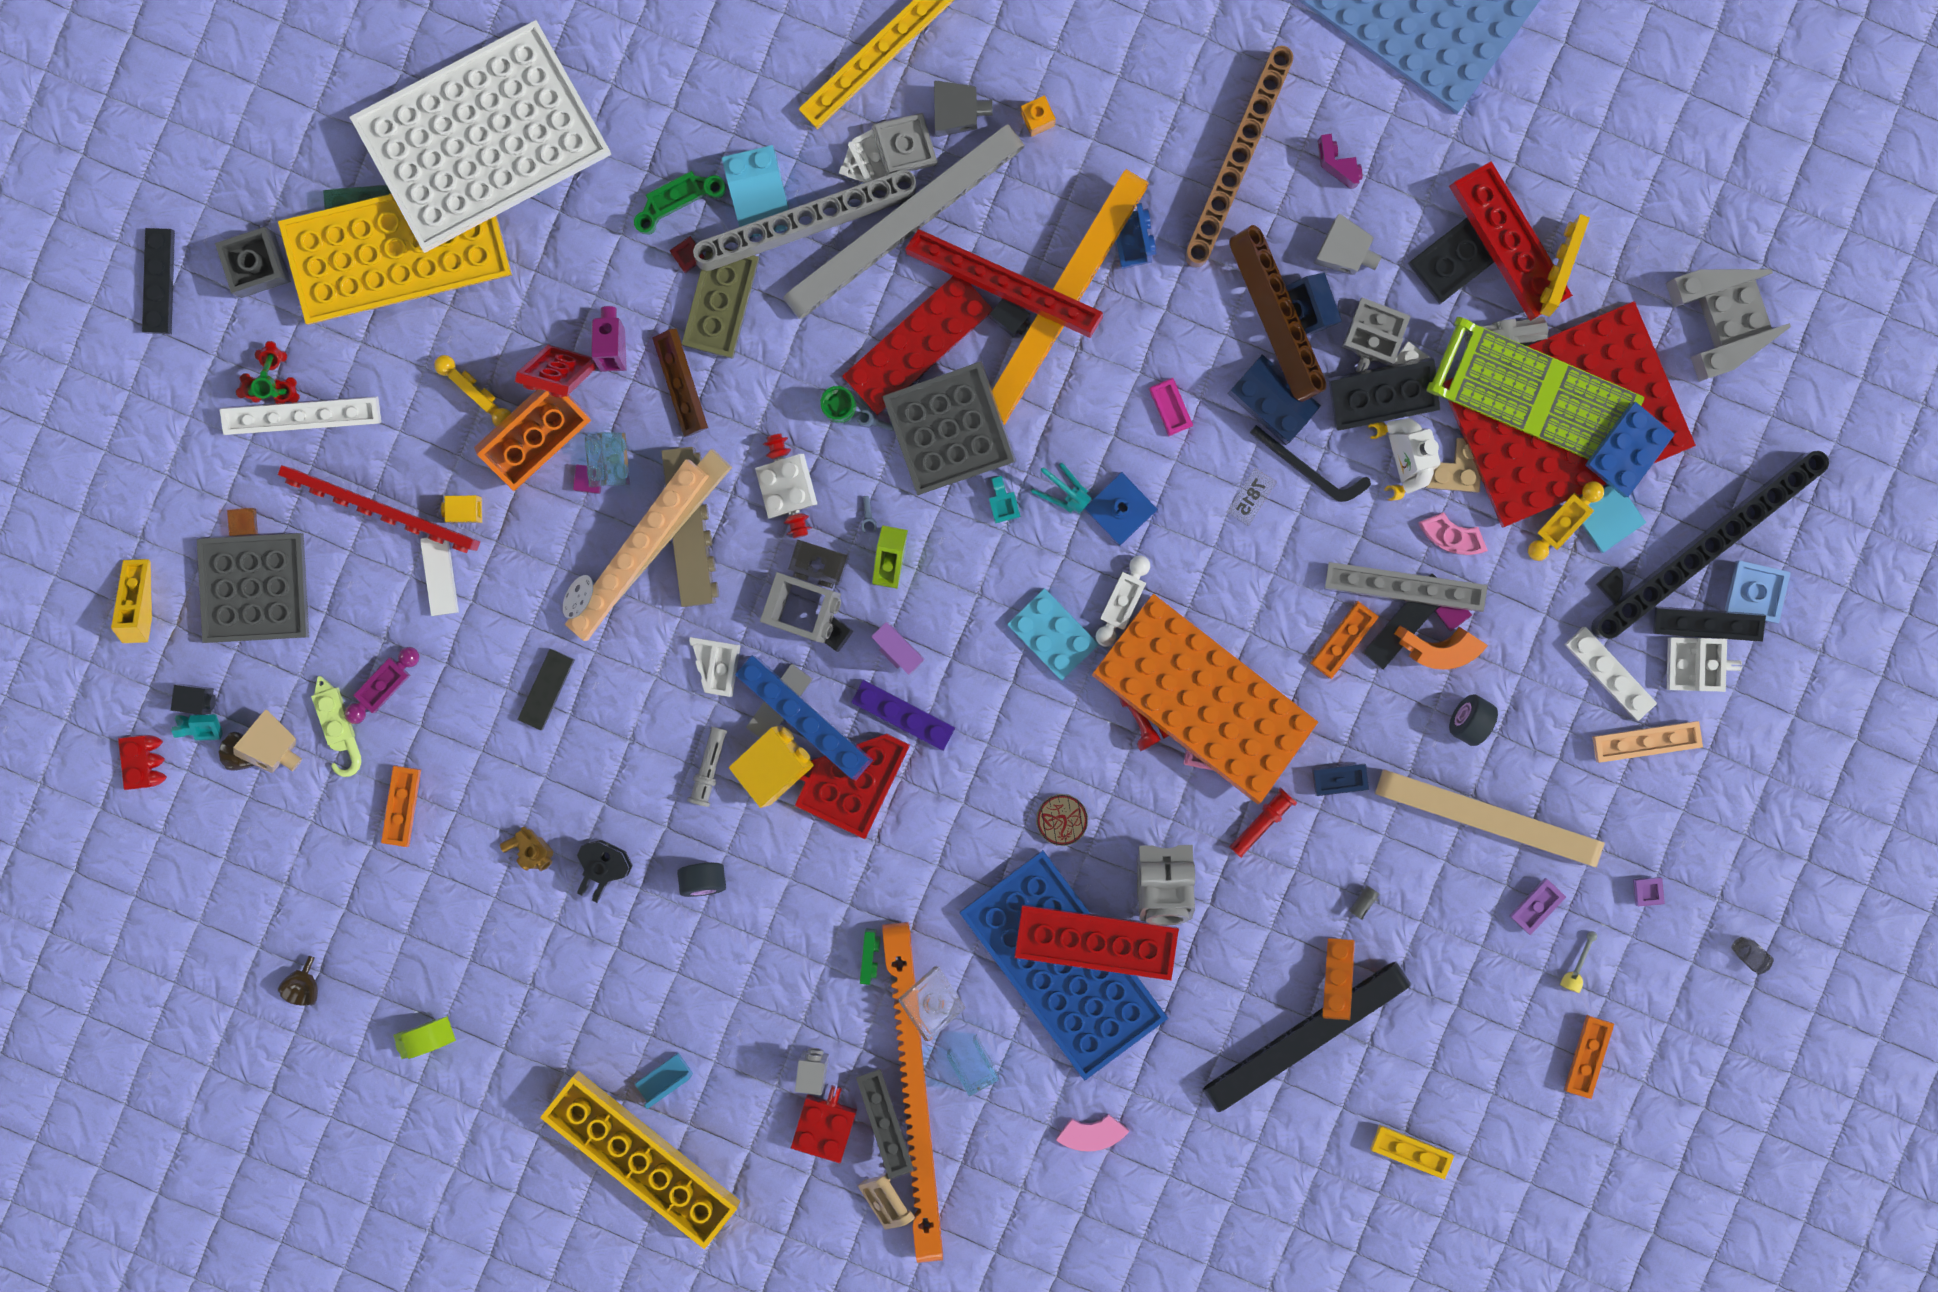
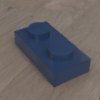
[1312,763,1369,796]

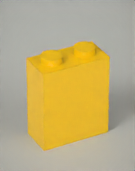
[728,725,814,808]

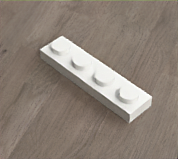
[1564,627,1657,721]

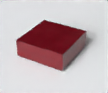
[669,236,705,273]

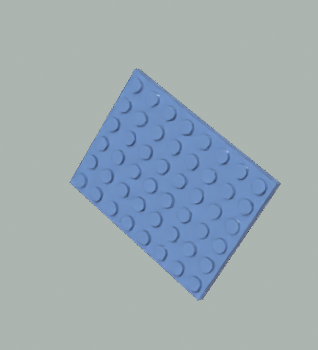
[1298,0,1540,115]

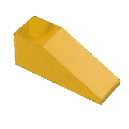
[111,559,152,643]

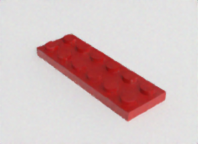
[1449,161,1573,321]
[842,276,993,416]
[1015,904,1179,981]

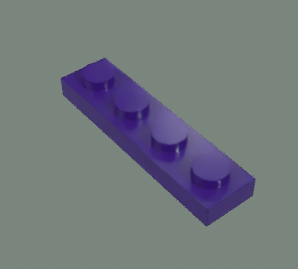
[851,679,956,751]

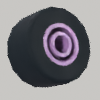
[1449,694,1498,746]
[677,862,726,897]

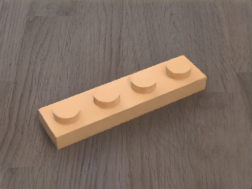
[1592,721,1703,763]

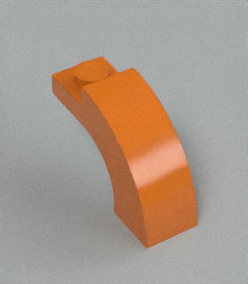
[1394,625,1488,670]

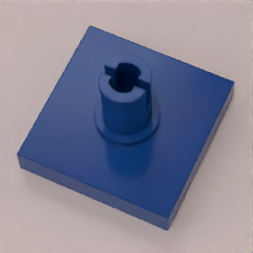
[1084,472,1158,546]

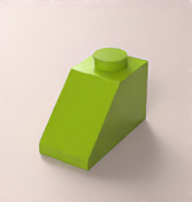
[872,525,908,589]

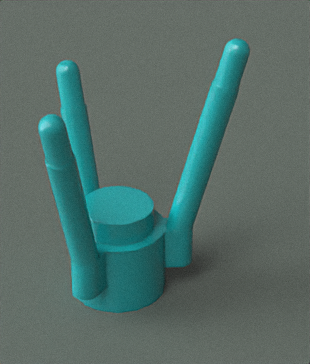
[1031,463,1092,514]

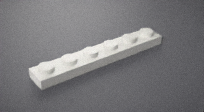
[220,396,382,435]

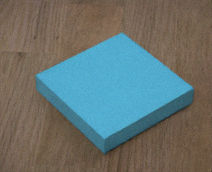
[1582,485,1647,553]

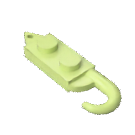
[311,676,362,777]

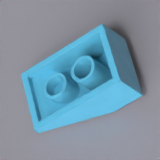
[722,145,789,238]

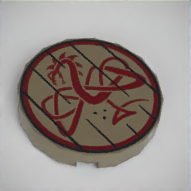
[1036,794,1088,846]

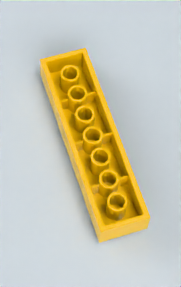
[540,1071,741,1250]

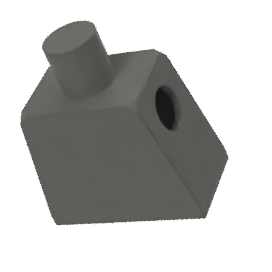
[934,81,993,137]

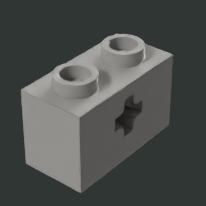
[795,1048,829,1095]

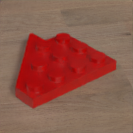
[794,734,910,839]

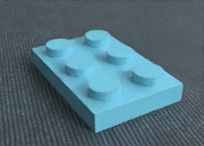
[1007,588,1099,681]

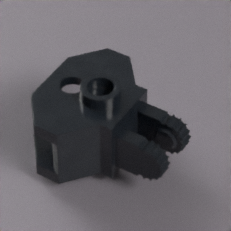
[577,840,633,903]

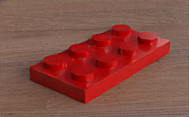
[515,345,597,398]

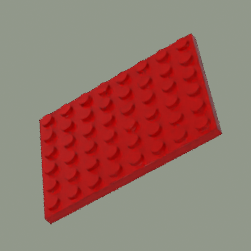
[1442,301,1696,528]

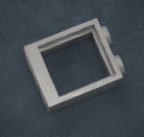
[760,572,841,643]

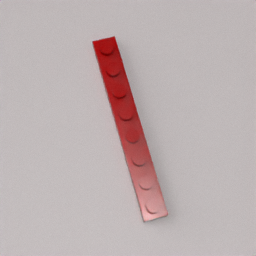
[905,229,1103,338]
[278,465,481,553]

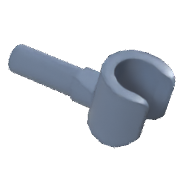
[857,410,894,431]
[861,496,877,533]

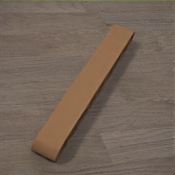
[1185,46,1294,268]

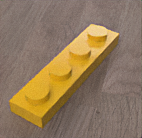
[1540,214,1590,317]

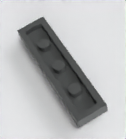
[856,1069,914,1180]

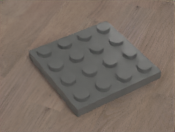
[882,361,1016,496]
[197,533,309,643]

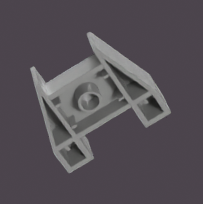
[1666,269,1791,382]

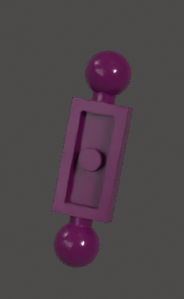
[344,647,420,724]

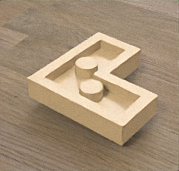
[1426,438,1481,493]

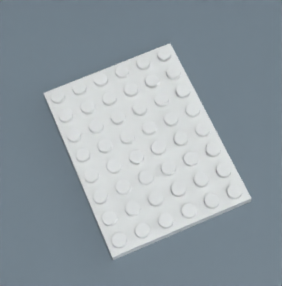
[350,20,612,253]

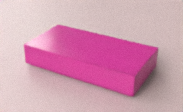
[1149,378,1193,436]

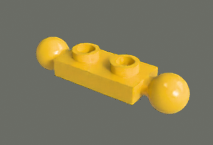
[434,355,511,427]
[1528,482,1604,561]

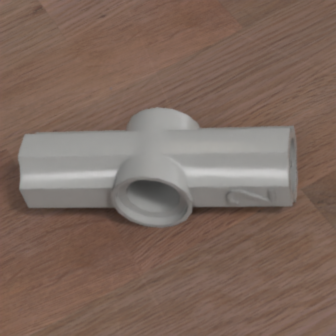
[1464,317,1548,347]

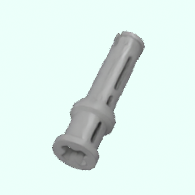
[687,726,727,807]

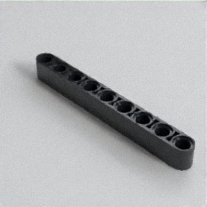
[1202,961,1411,1112]

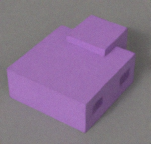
[871,622,925,675]

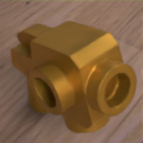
[500,827,553,871]

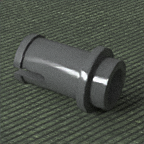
[1349,885,1380,920]

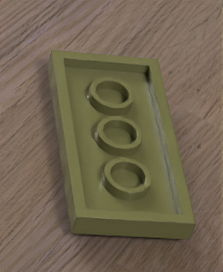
[682,248,760,359]

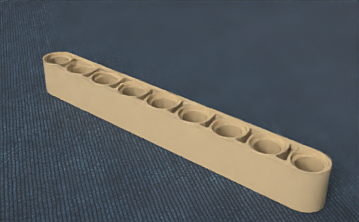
[1375,769,1605,868]

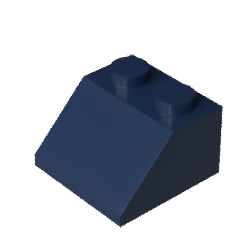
[1286,272,1342,336]

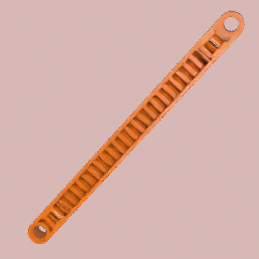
[882,922,943,1263]

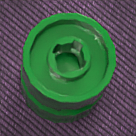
[820,386,856,423]

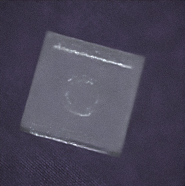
[898,966,966,1041]

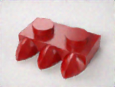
[118,735,167,790]

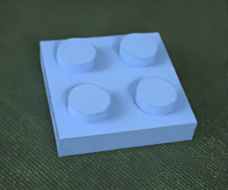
[1724,560,1791,623]

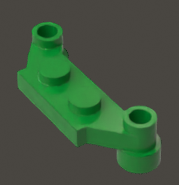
[634,171,726,235]

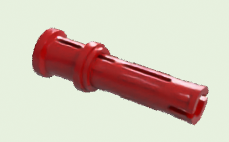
[1229,787,1297,858]

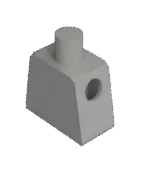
[1314,214,1382,275]

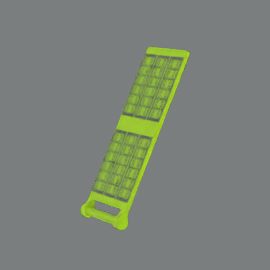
[1426,317,1644,460]

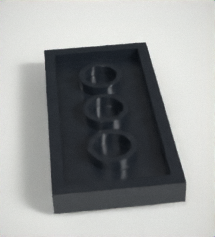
[1329,357,1440,431]

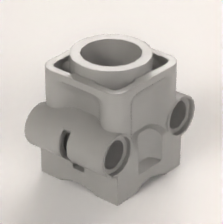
[1137,845,1195,926]

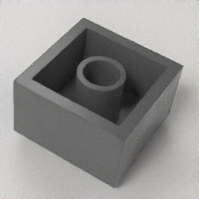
[215,227,291,298]

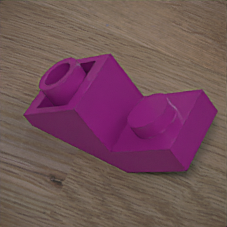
[1317,134,1363,189]

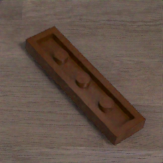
[652,328,708,437]

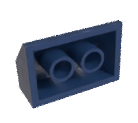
[1227,354,1321,445]

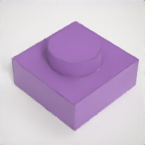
[1633,877,1665,907]

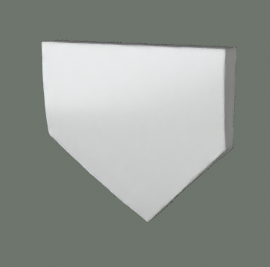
[839,129,886,183]

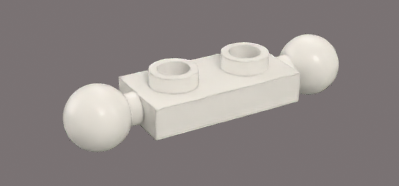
[1096,555,1150,647]

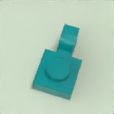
[989,476,1021,524]
[171,714,223,740]

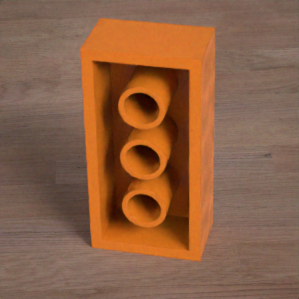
[474,389,591,491]

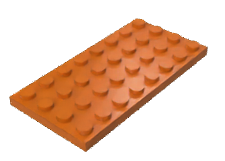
[1091,594,1318,805]

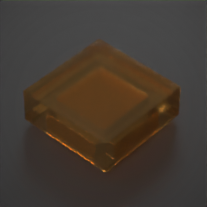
[227,508,258,536]

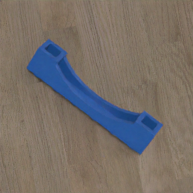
[735,655,873,780]

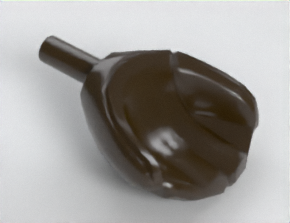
[218,732,254,771]
[278,956,318,1006]

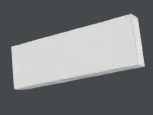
[420,538,459,616]

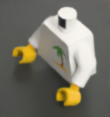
[1368,418,1440,501]

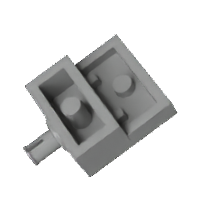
[1341,297,1411,373]

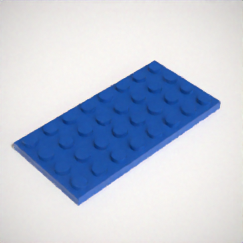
[959,850,1169,1081]

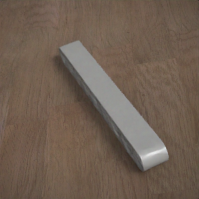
[693,170,916,271]

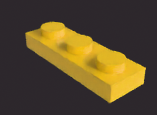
[1370,1124,1454,1180]

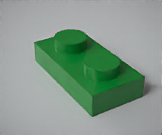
[860,928,881,985]

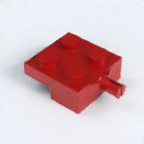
[791,1085,857,1164]

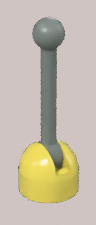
[1560,931,1597,994]

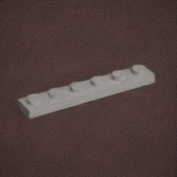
[1325,562,1488,612]

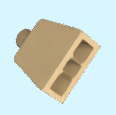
[233,709,302,773]

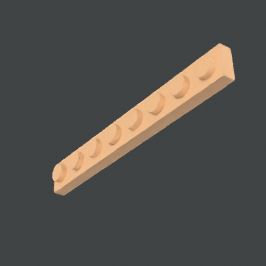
[565,459,709,641]

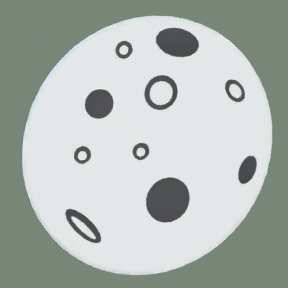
[563,575,593,619]

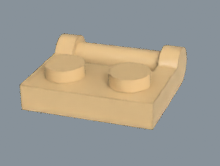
[857,1172,915,1230]

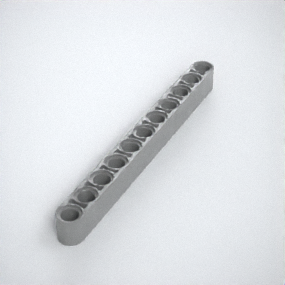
[783,124,1025,319]

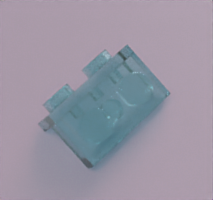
[585,432,630,487]

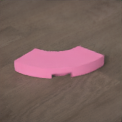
[1418,512,1488,555]
[1056,1114,1129,1151]

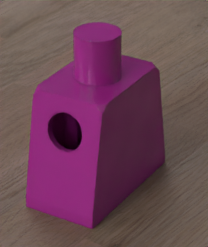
[592,306,627,372]

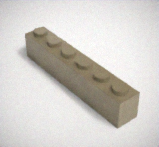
[661,447,719,607]

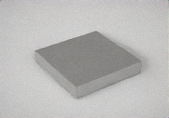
[872,113,937,175]

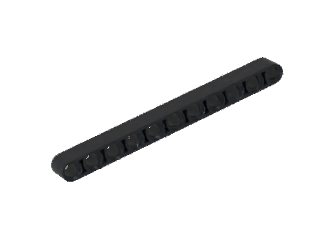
[1591,451,1829,639]

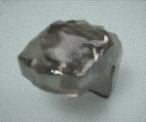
[1731,937,1774,975]

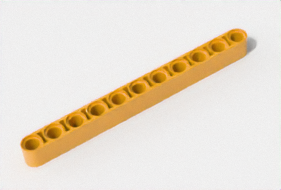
[992,169,1149,425]

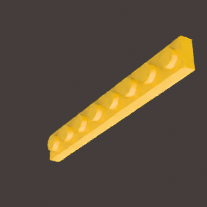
[799,0,954,130]

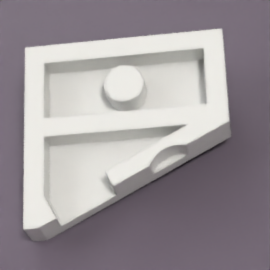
[689,637,741,697]

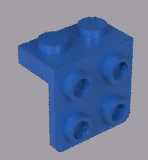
[1116,203,1156,269]

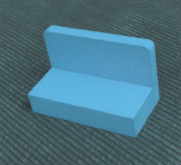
[634,1053,693,1109]

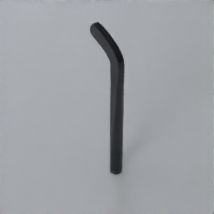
[1250,425,1371,502]

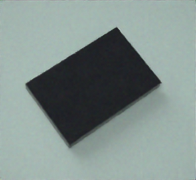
[1408,217,1494,304]

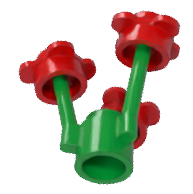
[236,341,300,404]

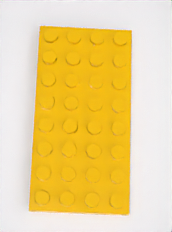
[278,194,512,325]

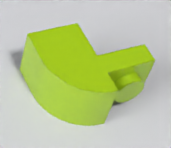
[393,1016,456,1059]

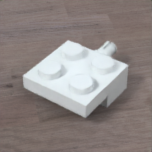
[1666,638,1742,692]

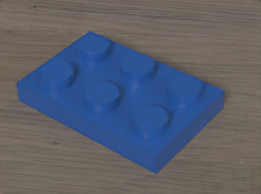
[1585,402,1675,497]

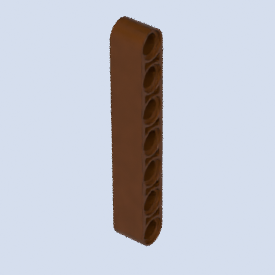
[1229,225,1326,402]

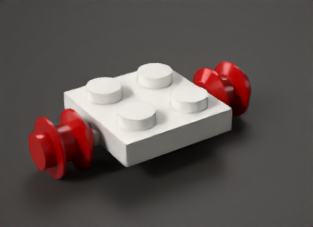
[755,434,817,539]

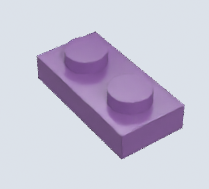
[1509,878,1566,935]

